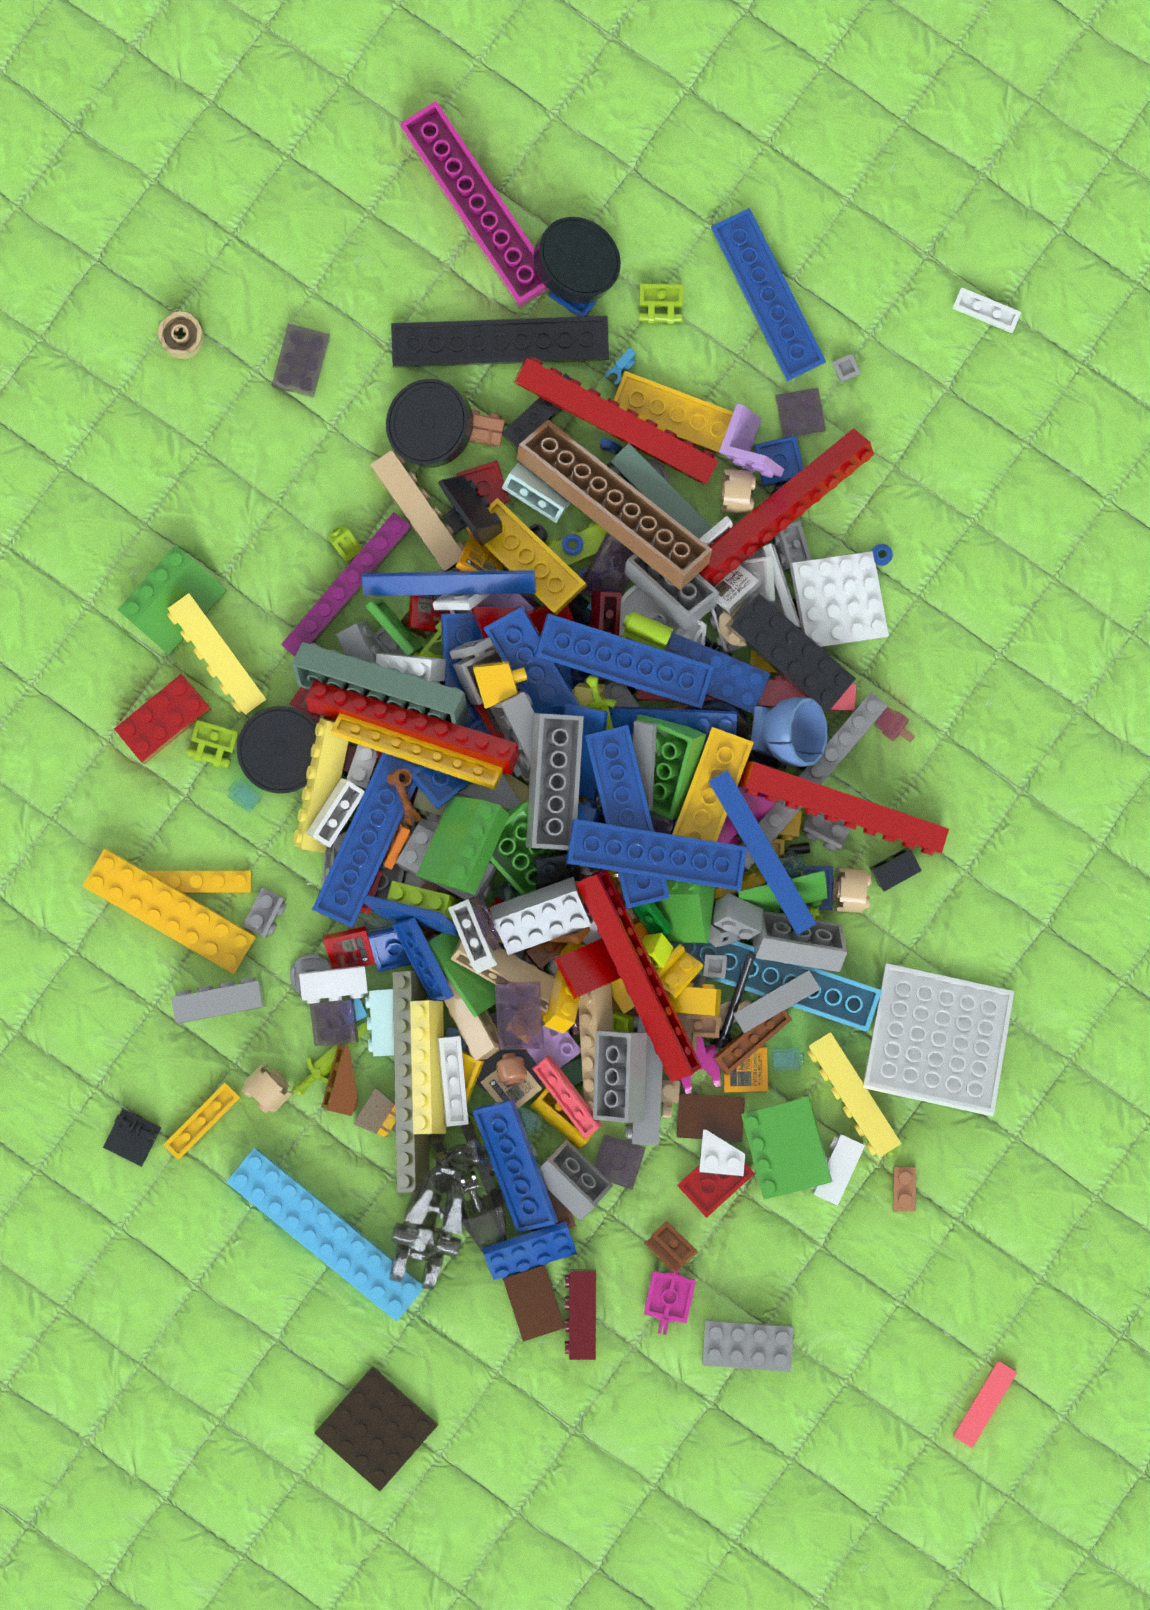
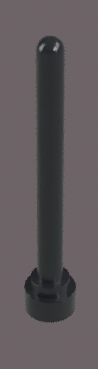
[713,952,755,1049]

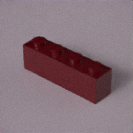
[587,590,622,680]
[565,1269,596,1360]

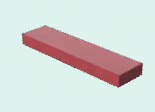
[532,1054,603,1138]
[953,1360,1017,1448]

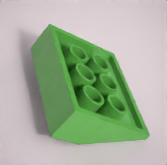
[118,545,227,655]
[632,714,706,820]
[417,796,509,895]
[490,800,562,895]
[735,871,827,914]
[654,880,715,943]
[427,933,498,1018]
[741,1096,832,1199]

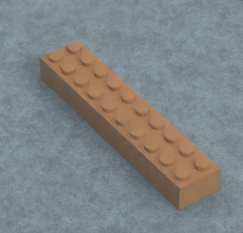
[517,420,712,590]

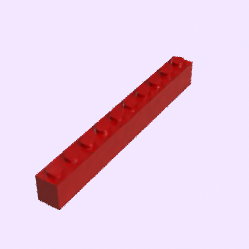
[513,357,719,485]
[699,428,874,586]
[306,680,519,775]
[739,761,949,856]
[576,869,702,1082]

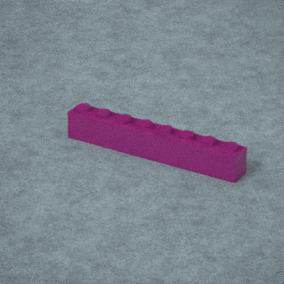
[281,512,412,657]

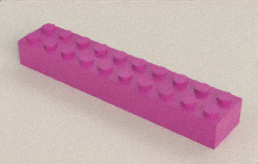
[400,101,549,309]

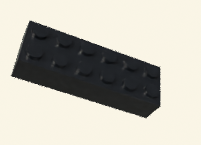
[725,592,856,712]

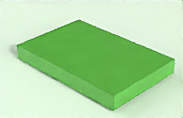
[365,599,423,656]

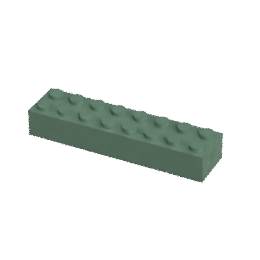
[292,642,468,726]

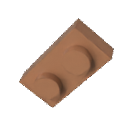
[893,1166,916,1211]

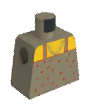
[353,1087,396,1137]

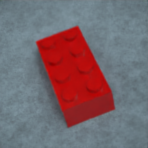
[114,673,211,764]

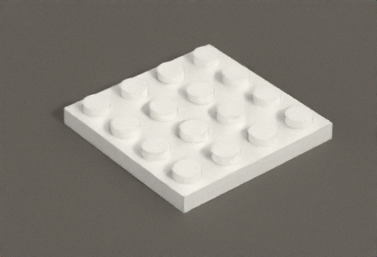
[790,551,889,647]

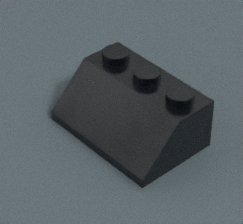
[438,475,503,546]

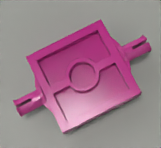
[644,1269,696,1335]

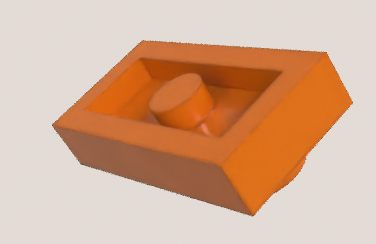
[382,822,411,870]

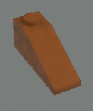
[321,1044,358,1116]

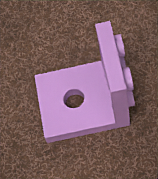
[719,404,784,478]

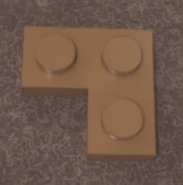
[677,1013,720,1053]

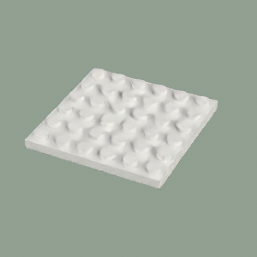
[863,963,1014,1116]

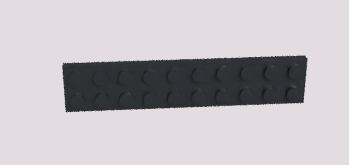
[391,316,609,368]

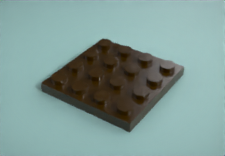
[314,1366,438,1492]

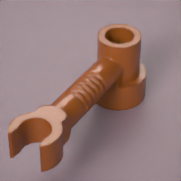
[387,769,421,826]

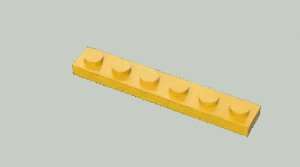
[146,871,252,893]

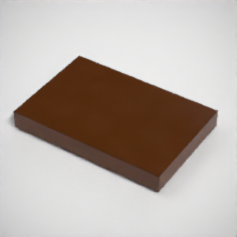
[676,1093,745,1142]
[503,1265,565,1342]

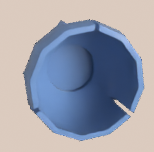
[751,697,827,767]

